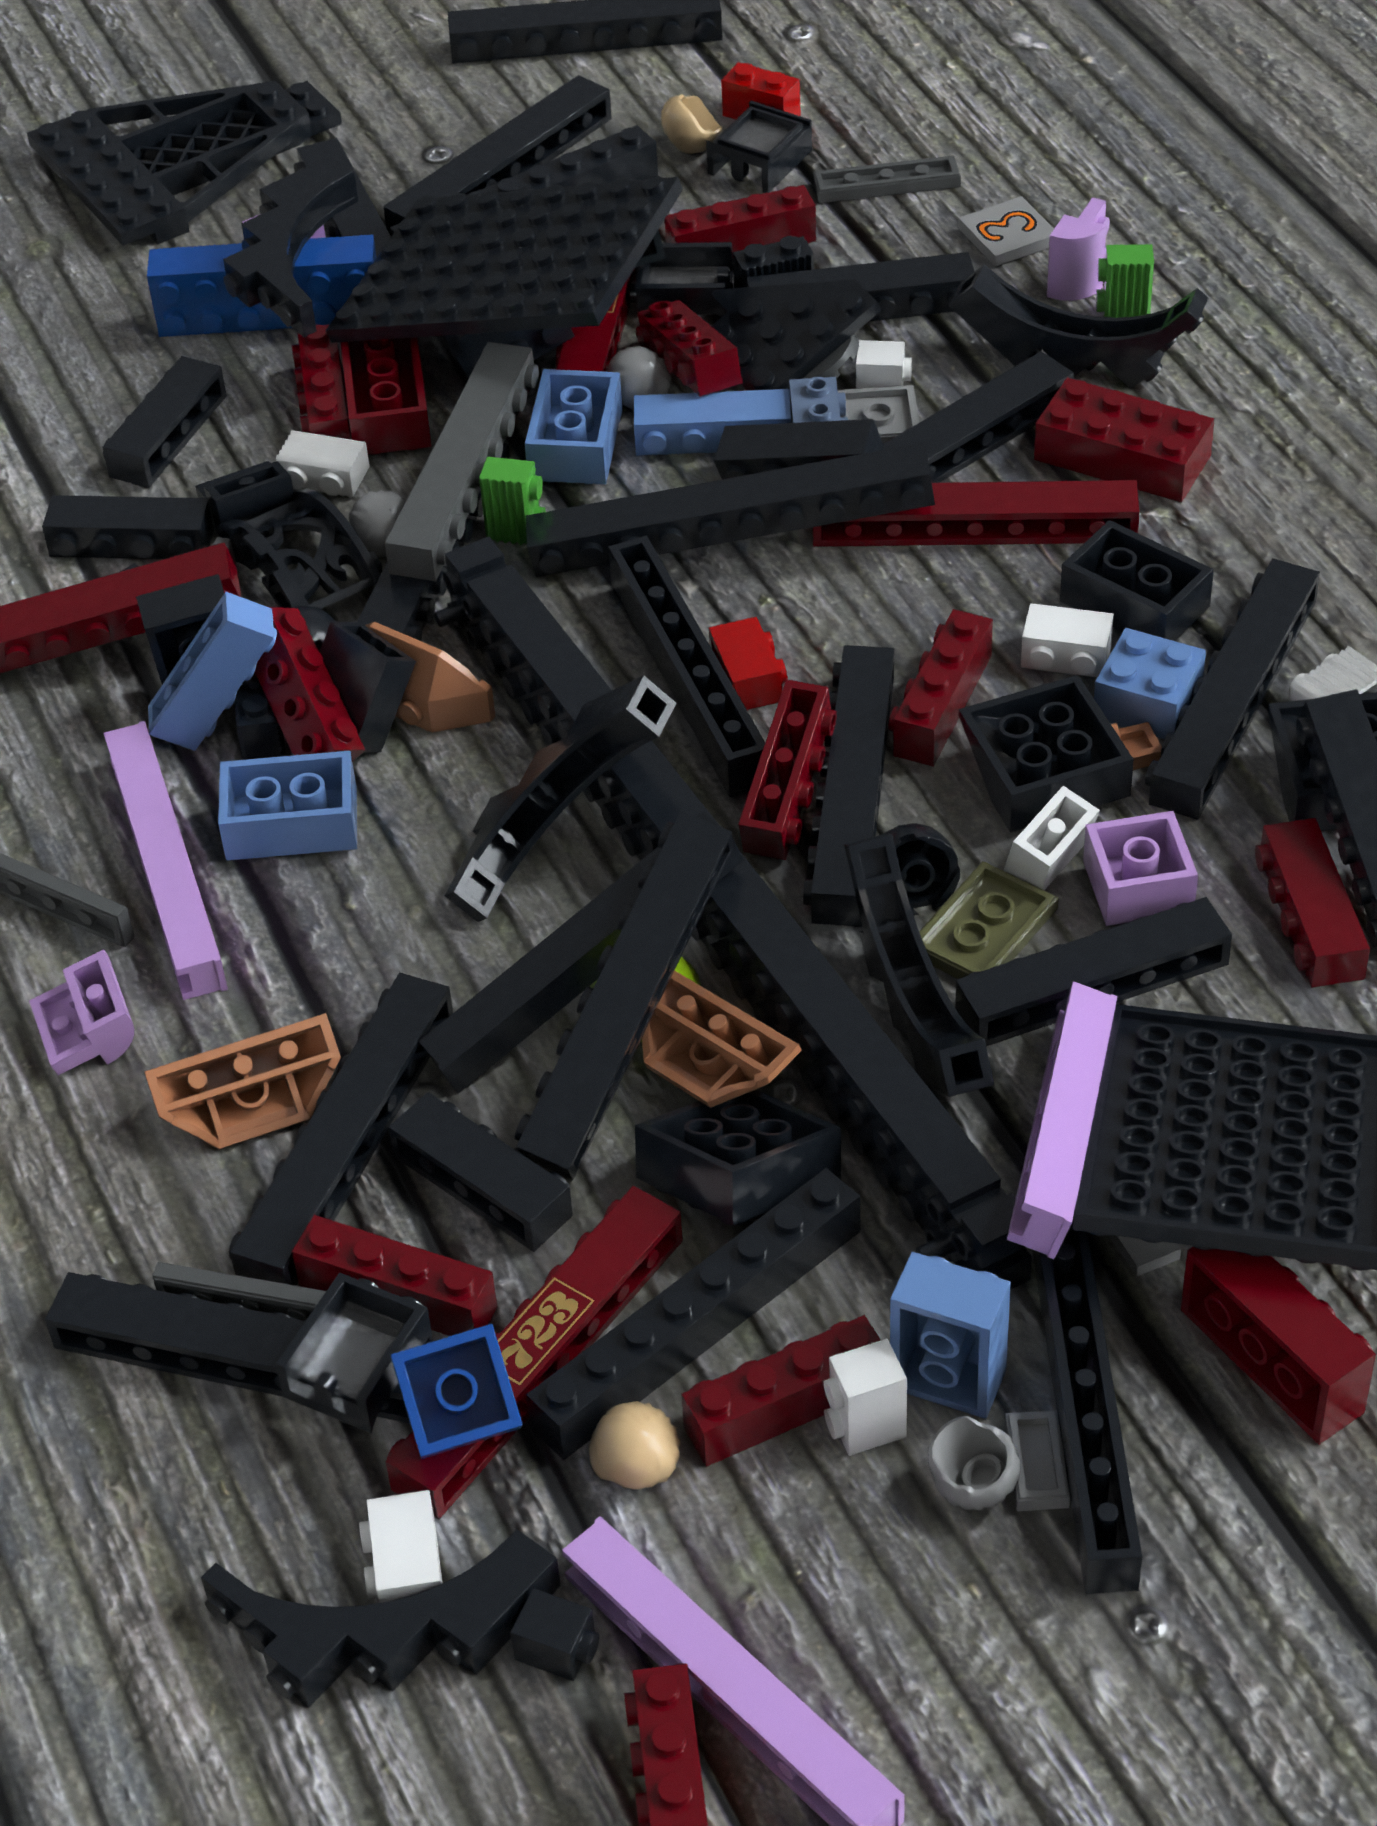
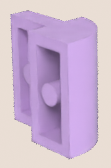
[1047,197,1110,301]
[29,949,134,1075]

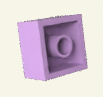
[1083,811,1198,926]

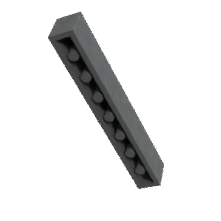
[385,342,539,581]

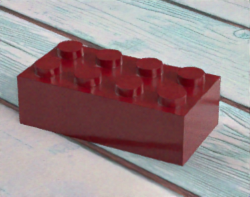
[341,337,432,455]
[1034,377,1215,502]
[1180,1247,1376,1445]

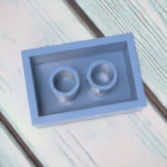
[525,369,623,484]
[218,751,357,861]
[890,1252,1011,1419]

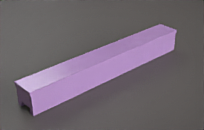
[104,721,228,1000]
[1007,981,1118,1259]
[562,1516,905,1826]

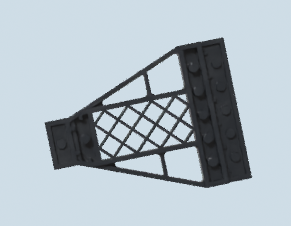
[27,81,342,246]

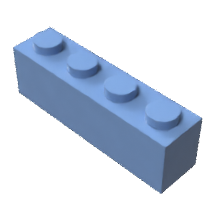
[634,389,791,456]
[148,592,277,751]

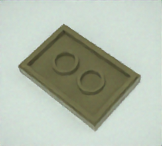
[919,861,1059,979]

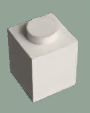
[856,340,912,389]

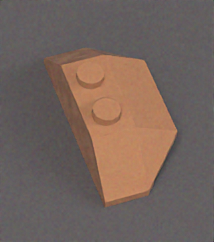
[365,622,496,733]
[642,970,802,1108]
[144,1013,341,1150]

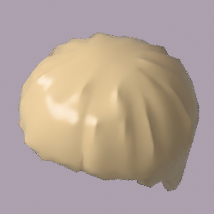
[661,94,722,154]
[589,1401,681,1490]

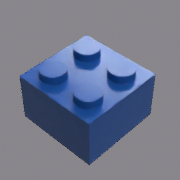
[391,1324,523,1459]

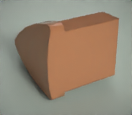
[1111,722,1162,770]

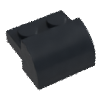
[195,461,295,528]

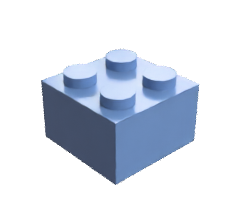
[1094,628,1206,739]

